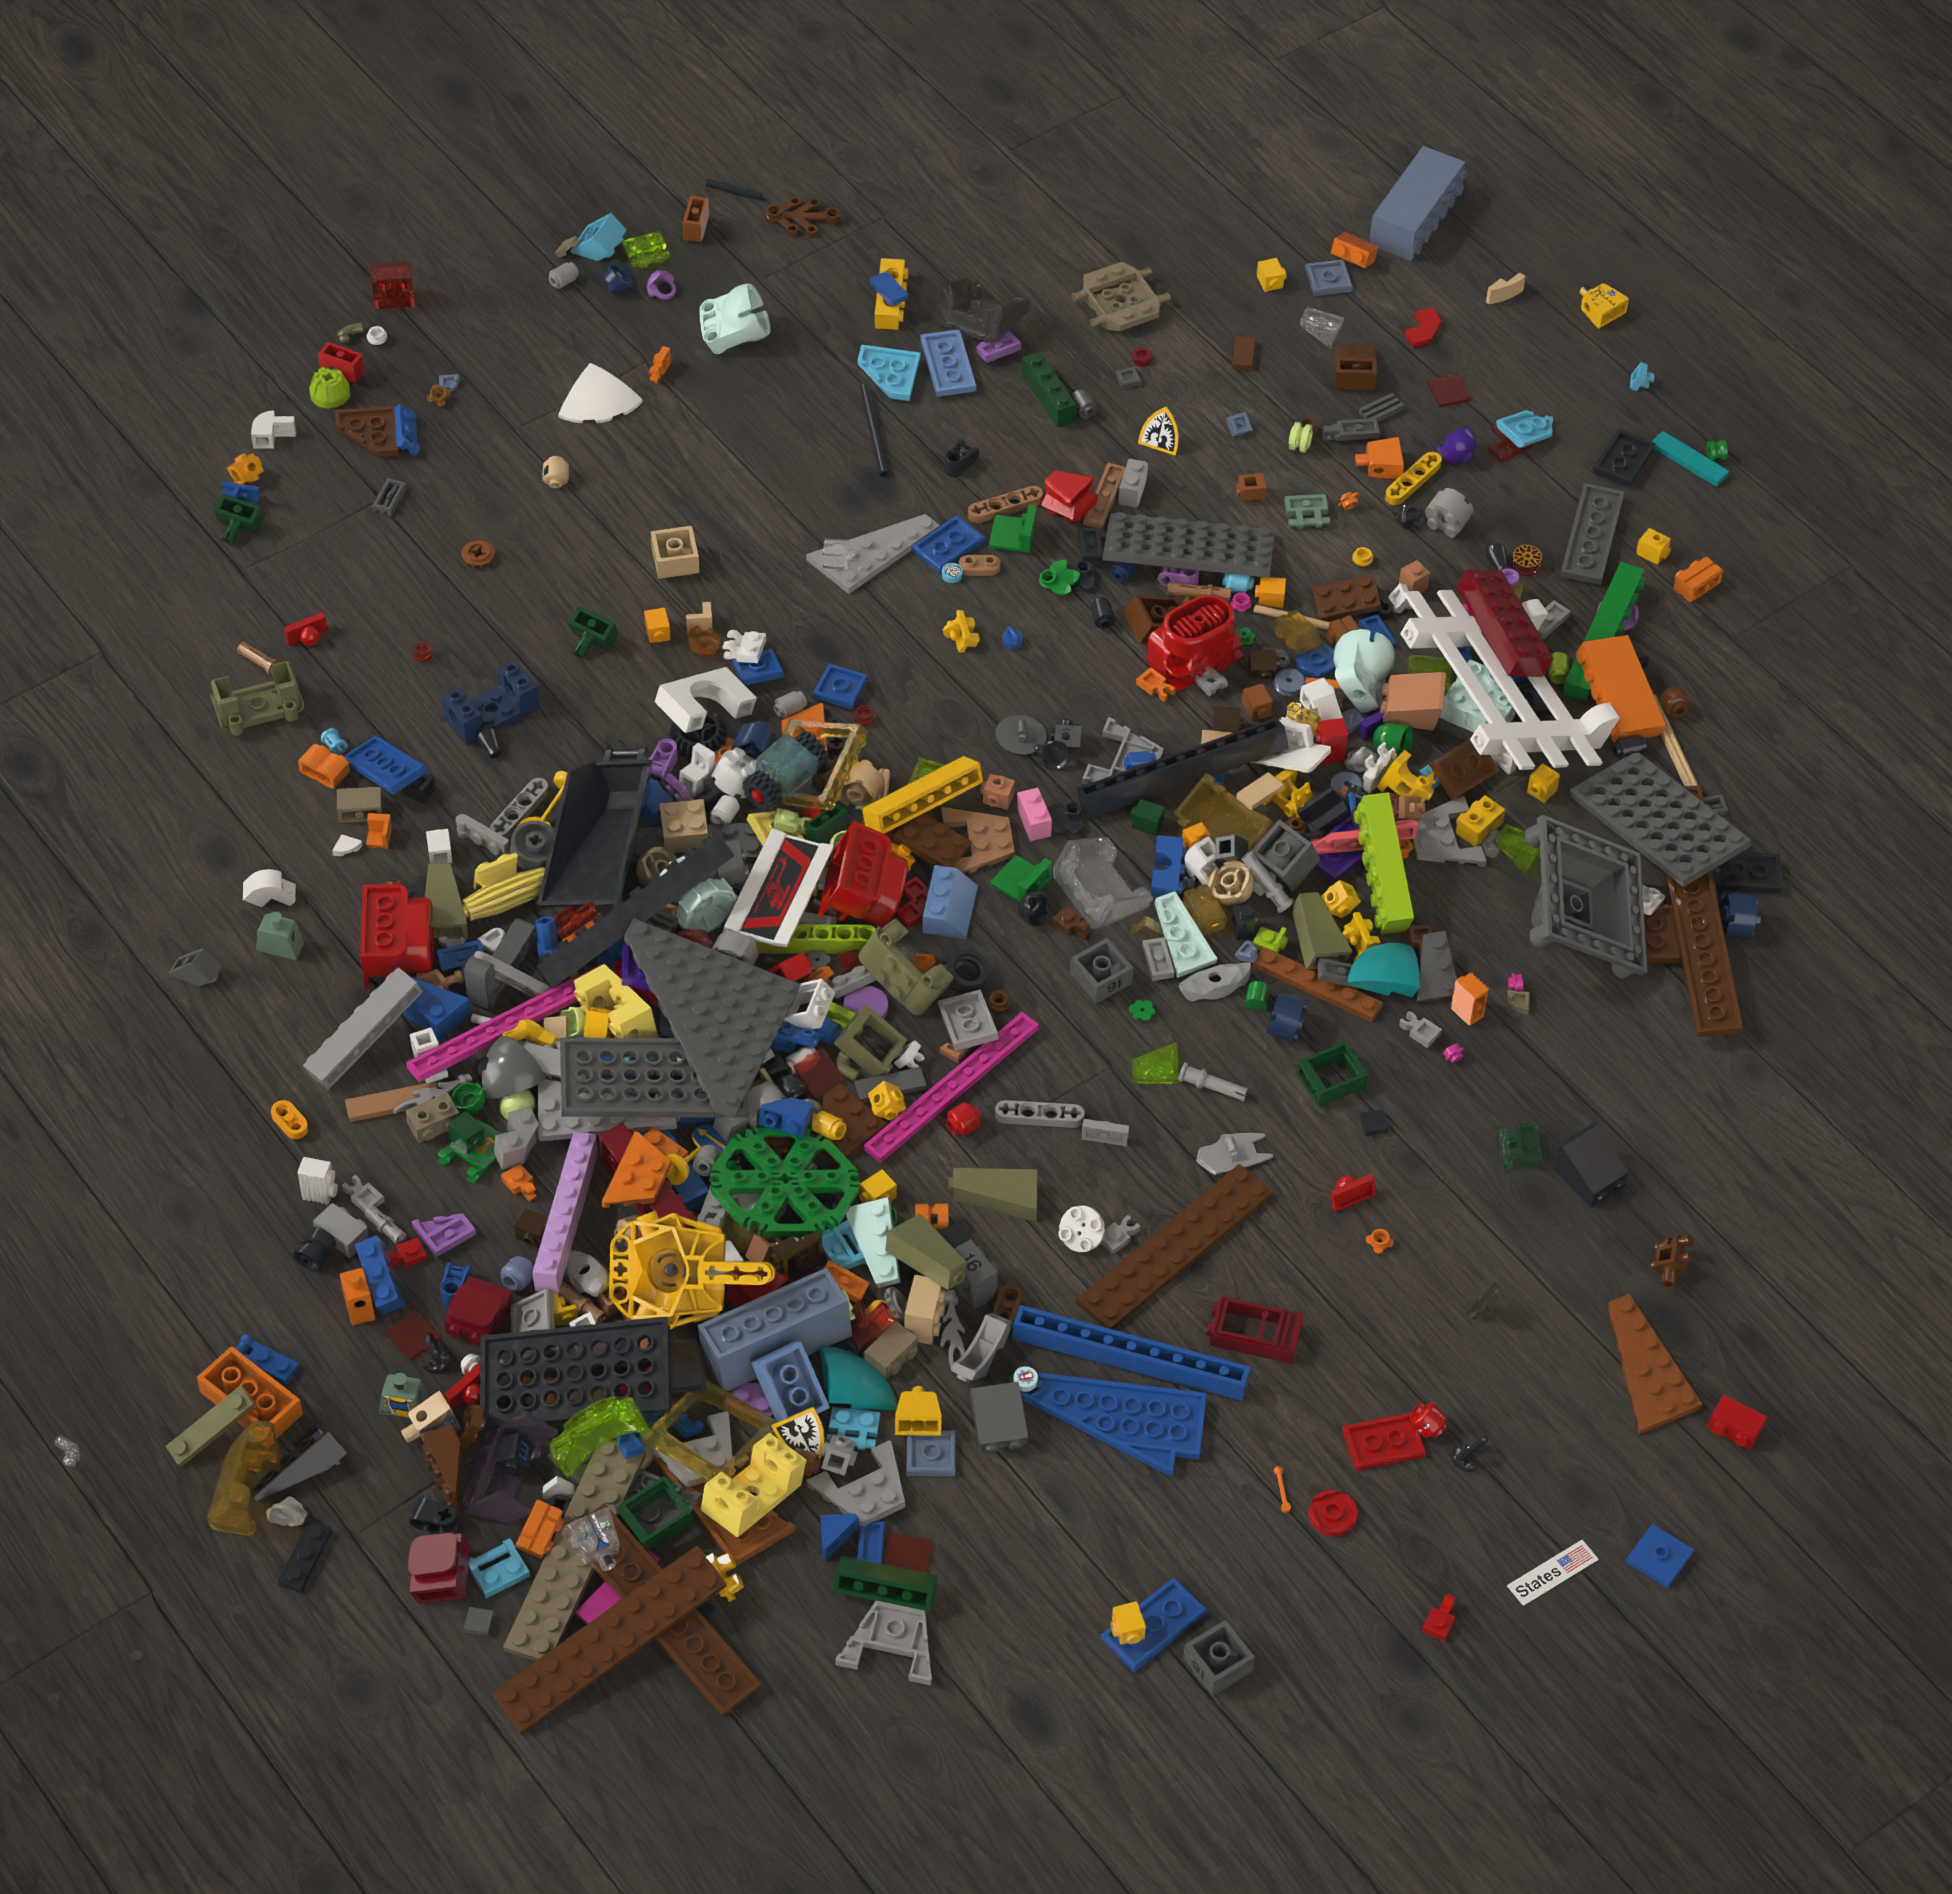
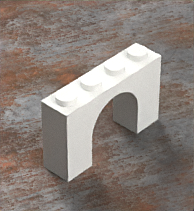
[655,667,757,733]

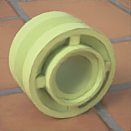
[1288,422,1313,453]

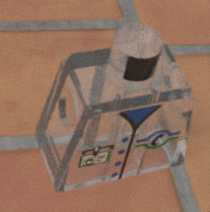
[565,1507,619,1571]

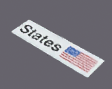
[1507,1540,1599,1606]

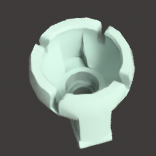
[700,284,770,354]
[1333,629,1395,713]

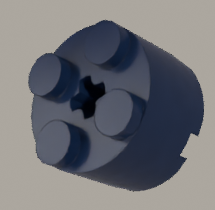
[732,721,781,771]
[1719,892,1761,938]
[1266,991,1309,1042]

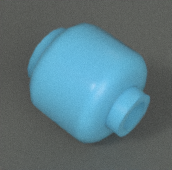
[1222,573,1254,594]

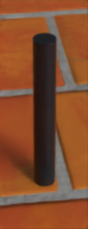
[705,179,762,200]

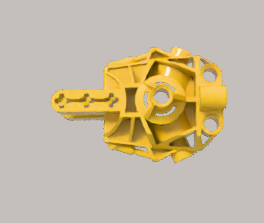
[609,1211,776,1329]

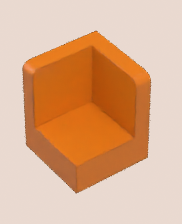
[366,813,392,849]

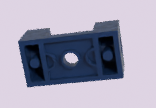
[441,660,540,745]

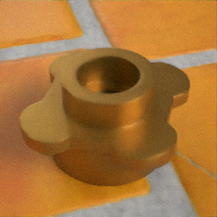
[427,385,451,407]

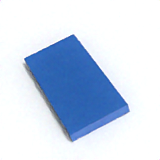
[344,735,428,795]
[1100,1577,1208,1672]

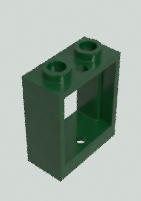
[1296,1041,1369,1108]
[615,1476,694,1552]

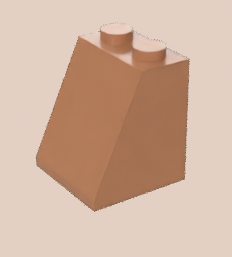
[1380,672,1446,731]

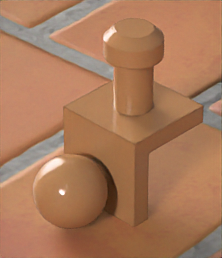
[416,969,465,991]

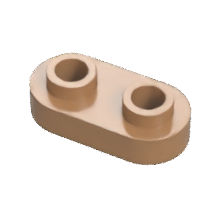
[959,555,1000,576]

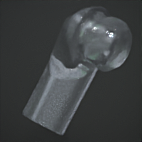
[1481,828,1500,858]
[54,1435,80,1467]

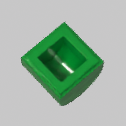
[1244,981,1270,1011]

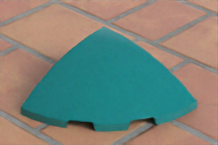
[1347,943,1420,997]
[819,1346,898,1411]

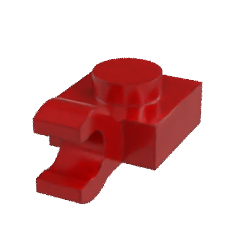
[387,1237,427,1269]
[1422,1593,1456,1641]

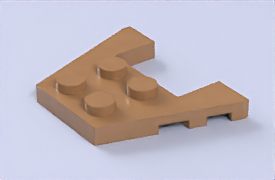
[941,807,1015,873]

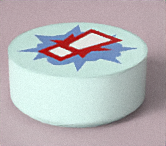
[1013,1367,1038,1391]

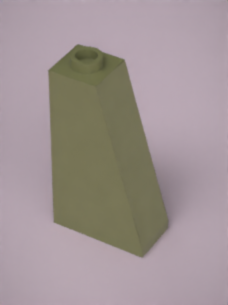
[425,863,469,939]
[1292,892,1352,970]
[948,1168,1037,1221]
[885,1214,966,1290]

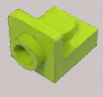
[1253,927,1288,954]

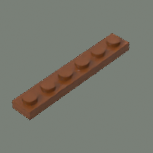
[1253,947,1383,1023]

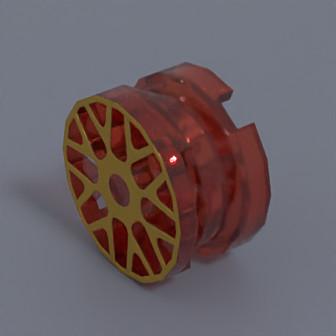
[1512,545,1542,576]

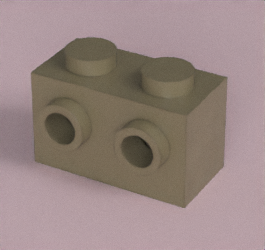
[405,1093,460,1143]

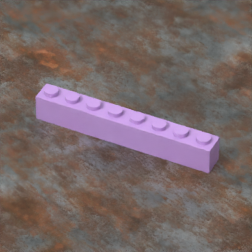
[532,1132,599,1293]

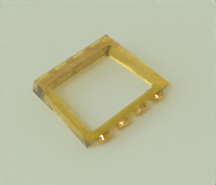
[765,719,869,811]
[641,1379,778,1481]

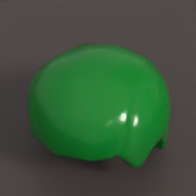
[451,1082,486,1115]

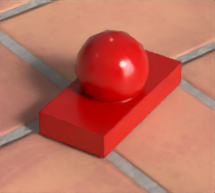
[284,612,328,646]
[1331,1174,1376,1212]
[444,1365,480,1412]

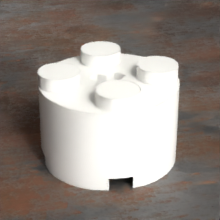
[711,747,763,798]

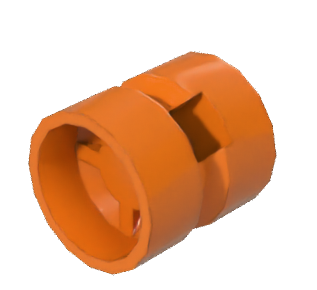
[915,1203,948,1231]

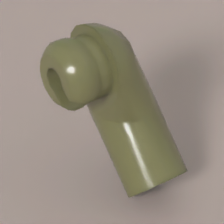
[337,323,363,343]
[835,1051,860,1081]

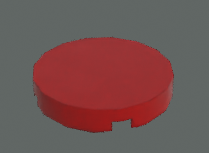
[1308,1490,1358,1537]

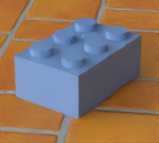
[751,1341,830,1422]

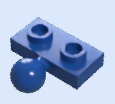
[436,940,483,986]

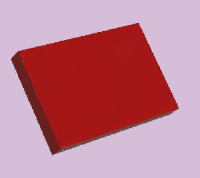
[1342,1412,1426,1471]

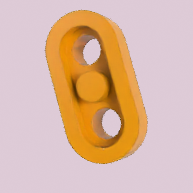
[271,1100,308,1139]

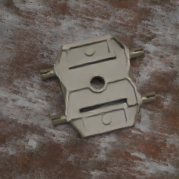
[1071,262,1171,331]

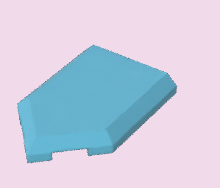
[1496,410,1553,447]

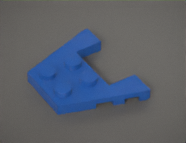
[607,1388,704,1459]

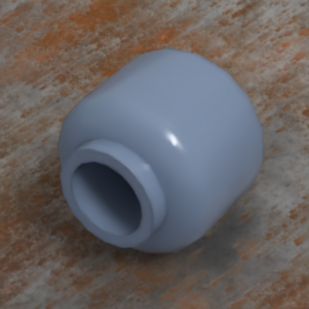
[500,1256,534,1291]

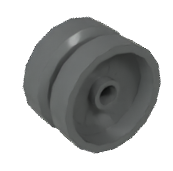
[509,821,554,872]

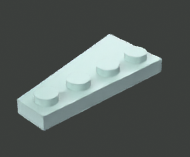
[1155,891,1217,978]
[846,1197,901,1288]

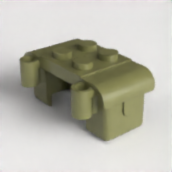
[210,661,304,736]
[858,919,953,1015]

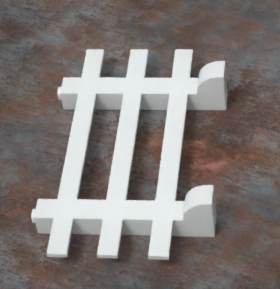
[1401,590,1620,770]

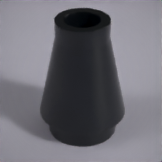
[1486,543,1509,570]
[476,726,502,759]

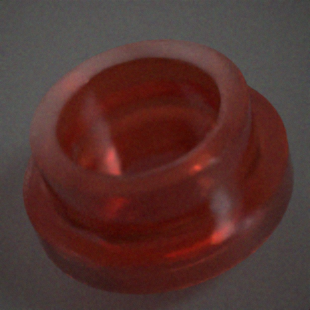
[411,642,433,662]
[853,705,875,726]

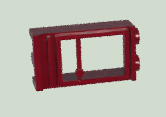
[1206,1294,1304,1364]

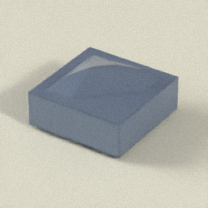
[1226,412,1253,438]
[1341,708,1364,734]

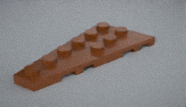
[1608,1294,1702,1435]
[654,1456,796,1566]

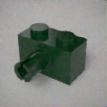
[214,493,265,545]
[568,606,619,659]

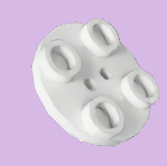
[1058,1205,1105,1252]

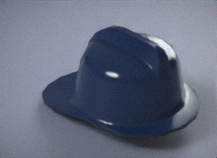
[603,259,635,294]

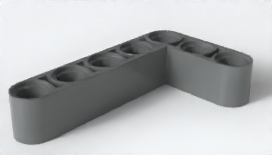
[464,918,537,1010]

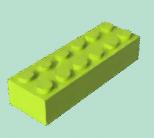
[1354,792,1414,935]

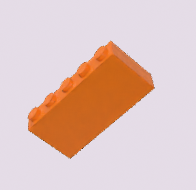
[1576,635,1666,743]

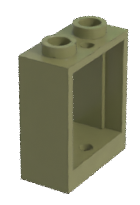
[834,1004,907,1077]

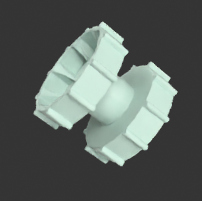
[660,856,738,937]

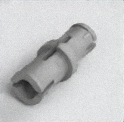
[364,1205,406,1245]

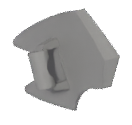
[1196,1133,1273,1175]

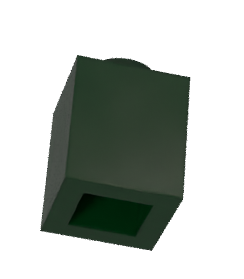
[1130,799,1165,836]
[448,1111,485,1154]

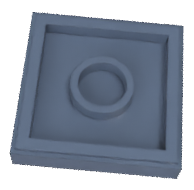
[1305,259,1353,296]
[907,1430,956,1477]

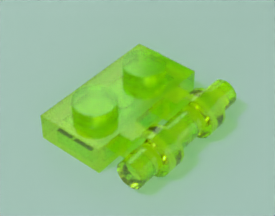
[622,231,670,268]

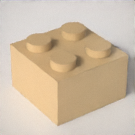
[650,526,699,579]
[660,799,708,853]
[904,1275,946,1345]

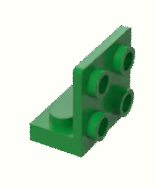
[989,505,1037,553]
[991,855,1052,902]

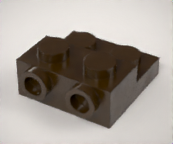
[769,1230,823,1286]

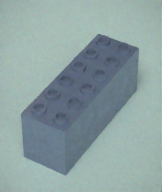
[1369,146,1466,261]
[698,1268,852,1393]

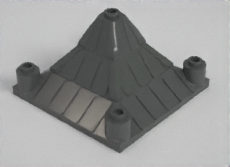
[1525,815,1647,979]

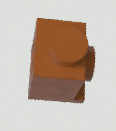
[1235,473,1267,502]

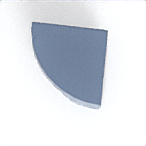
[439,374,460,392]
[1234,940,1258,962]

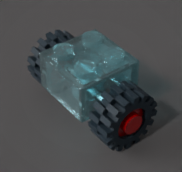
[742,731,829,812]

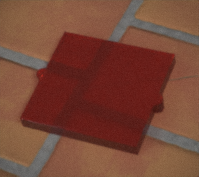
[1427,374,1471,407]
[793,1047,845,1100]
[384,1310,441,1361]
[883,1533,932,1573]

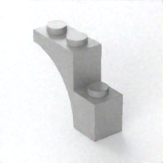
[951,1313,1014,1382]

